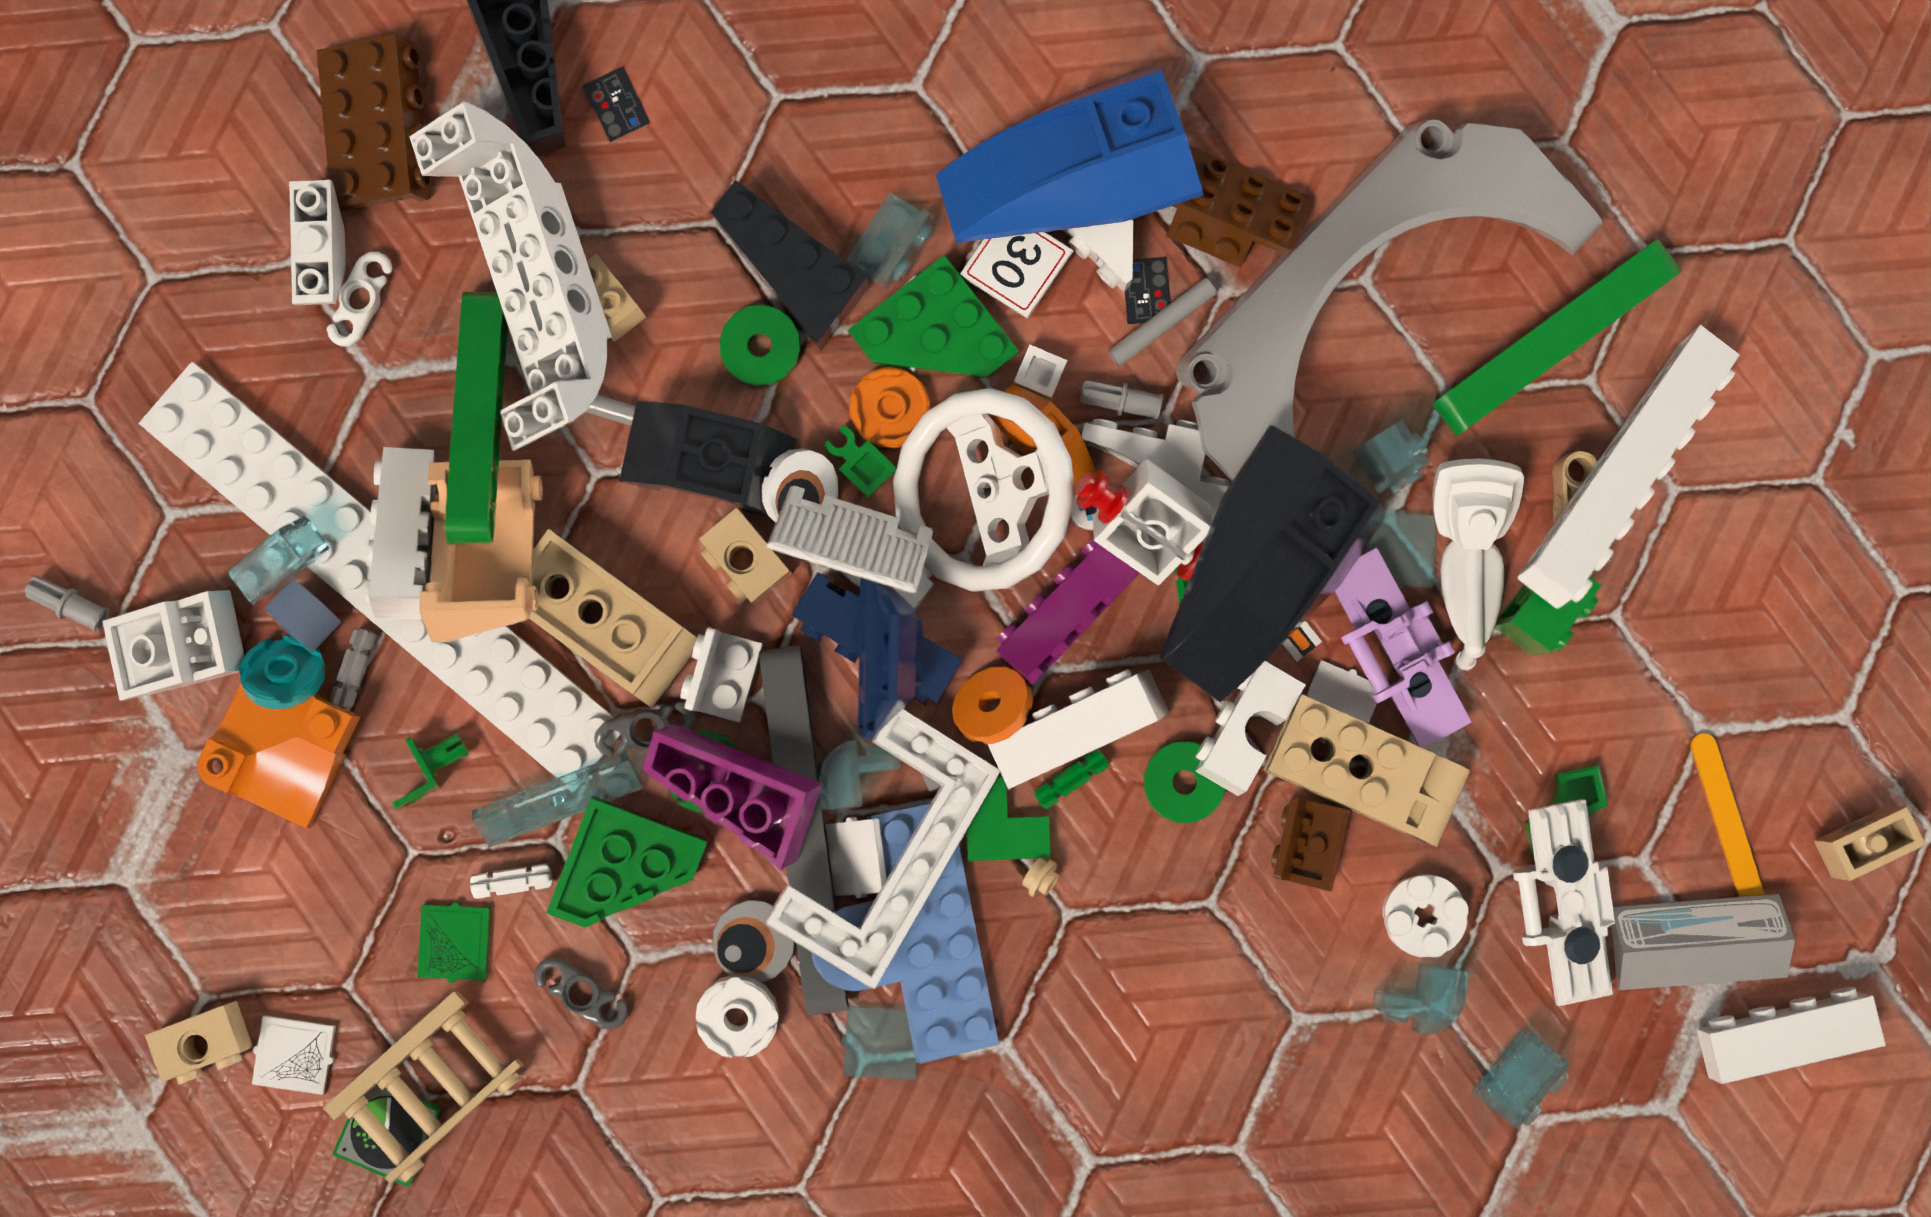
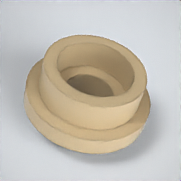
[1022,858,1059,898]

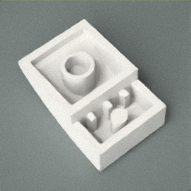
[102,590,245,701]

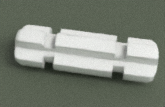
[470,864,553,898]

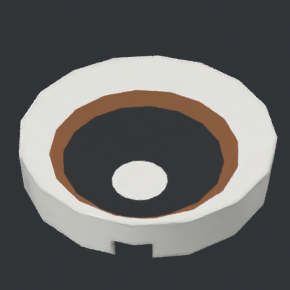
[762,448,838,522]

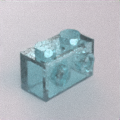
[1353,420,1429,494]

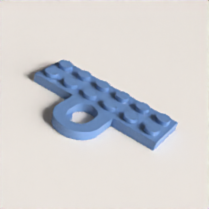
[811,803,999,1064]

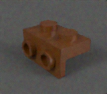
[1271,797,1350,891]

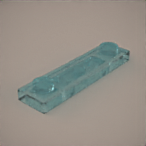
[471,751,643,847]

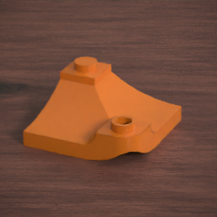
[197,684,360,829]

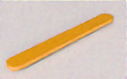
[1690,733,1765,897]

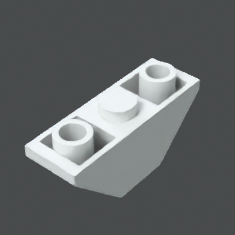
[289,180,346,305]
[1056,219,1133,292]

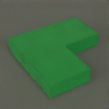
[967,777,1051,861]

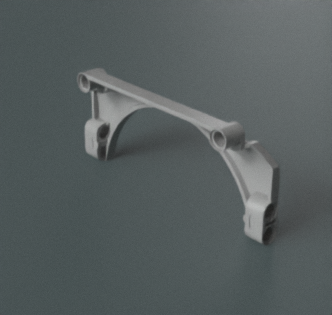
[1176,119,1602,481]

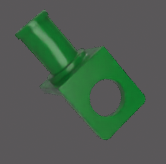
[391,732,469,811]

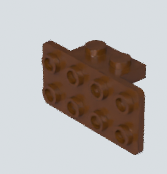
[1166,145,1313,268]

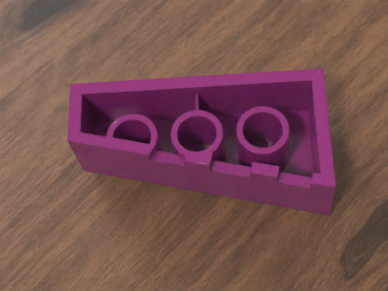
[642,724,822,871]

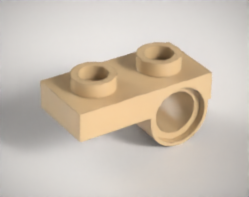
[587,253,647,342]

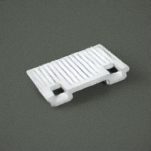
[767,485,933,593]

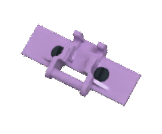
[1334,548,1472,748]

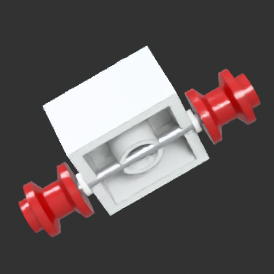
[1075,458,1213,586]

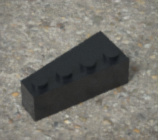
[467,0,566,157]

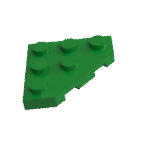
[847,255,1019,378]
[546,795,708,928]

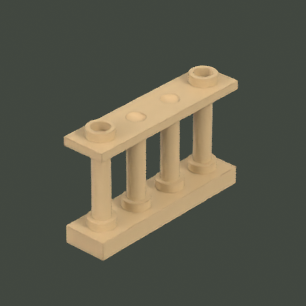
[323,991,524,1184]

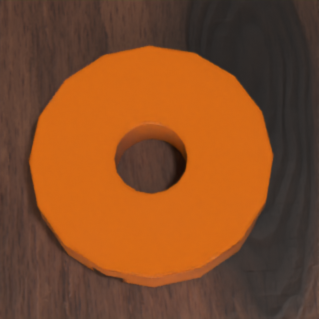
[952,667,1033,744]

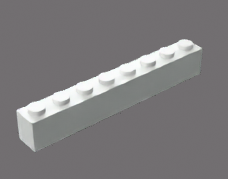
[1517,325,1740,609]

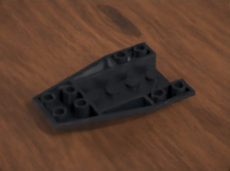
[1159,425,1385,702]

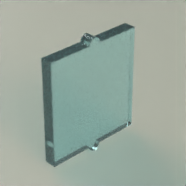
[1366,510,1436,589]
[841,1006,917,1080]

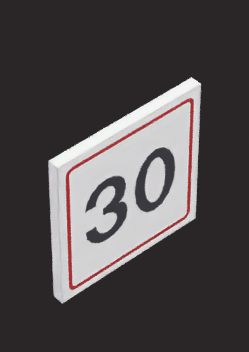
[960,232,1073,319]

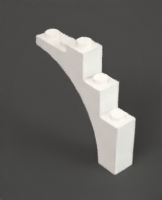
[1081,419,1231,542]

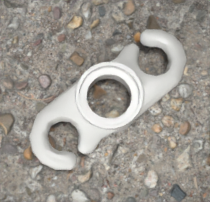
[327,251,393,346]

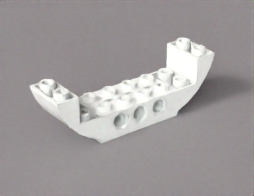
[410,102,612,451]

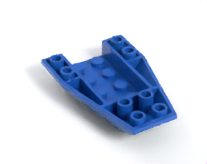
[936,65,1203,243]

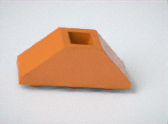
[988,384,1096,494]

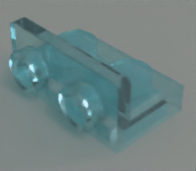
[846,192,933,289]

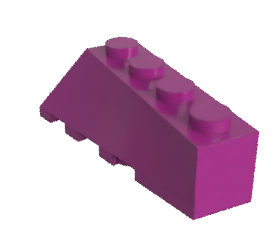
[996,538,1140,686]

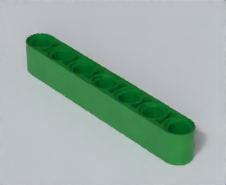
[1432,239,1682,437]
[445,291,508,544]

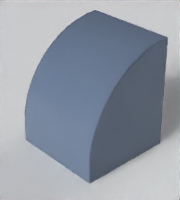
[264,579,341,652]

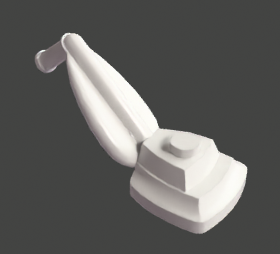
[1432,458,1524,670]

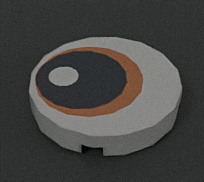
[712,900,795,982]

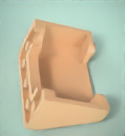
[419,460,542,642]

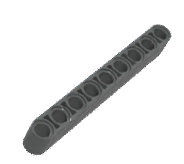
[759,645,849,1016]

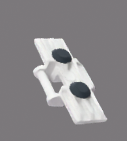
[1513,799,1615,1006]

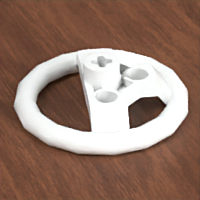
[893,388,1075,592]

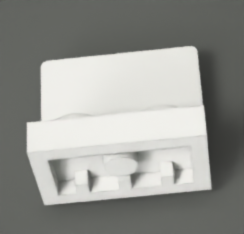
[681,627,764,723]

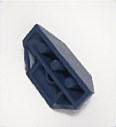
[857,577,923,739]

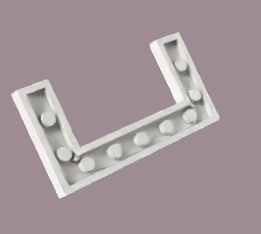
[764,709,1000,989]

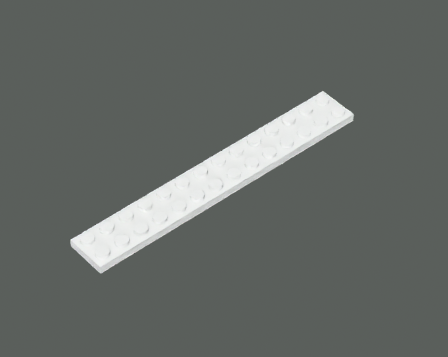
[138,362,621,791]

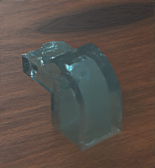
[819,740,902,810]
[1372,963,1469,1034]

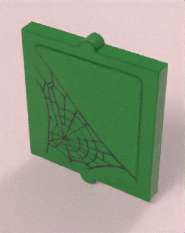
[417,902,491,983]

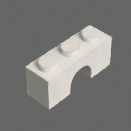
[1195,661,1305,796]

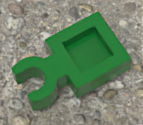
[824,425,897,499]

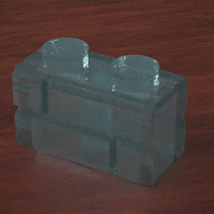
[228,516,329,604]
[1472,1028,1571,1129]

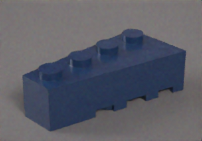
[791,572,963,706]

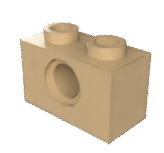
[699,508,792,605]
[1813,805,1926,881]
[145,1001,253,1085]

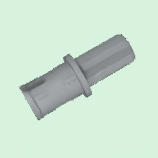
[1080,380,1163,420]
[25,576,110,632]

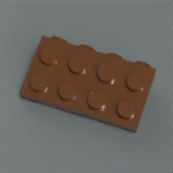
[317,33,432,212]

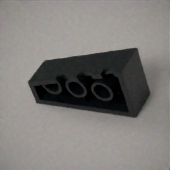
[711,180,869,351]

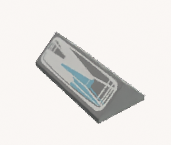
[1611,894,1795,990]

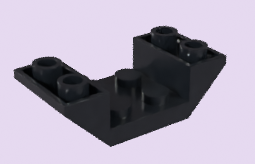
[619,401,797,517]

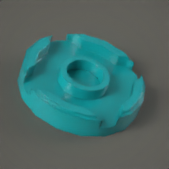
[239,635,326,709]

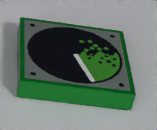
[332,1085,444,1187]

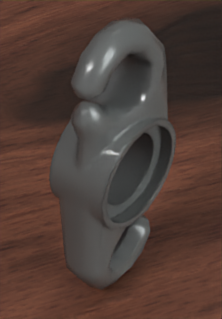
[594,701,696,757]
[534,958,629,1029]

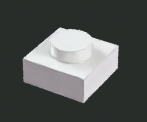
[1013,345,1067,400]

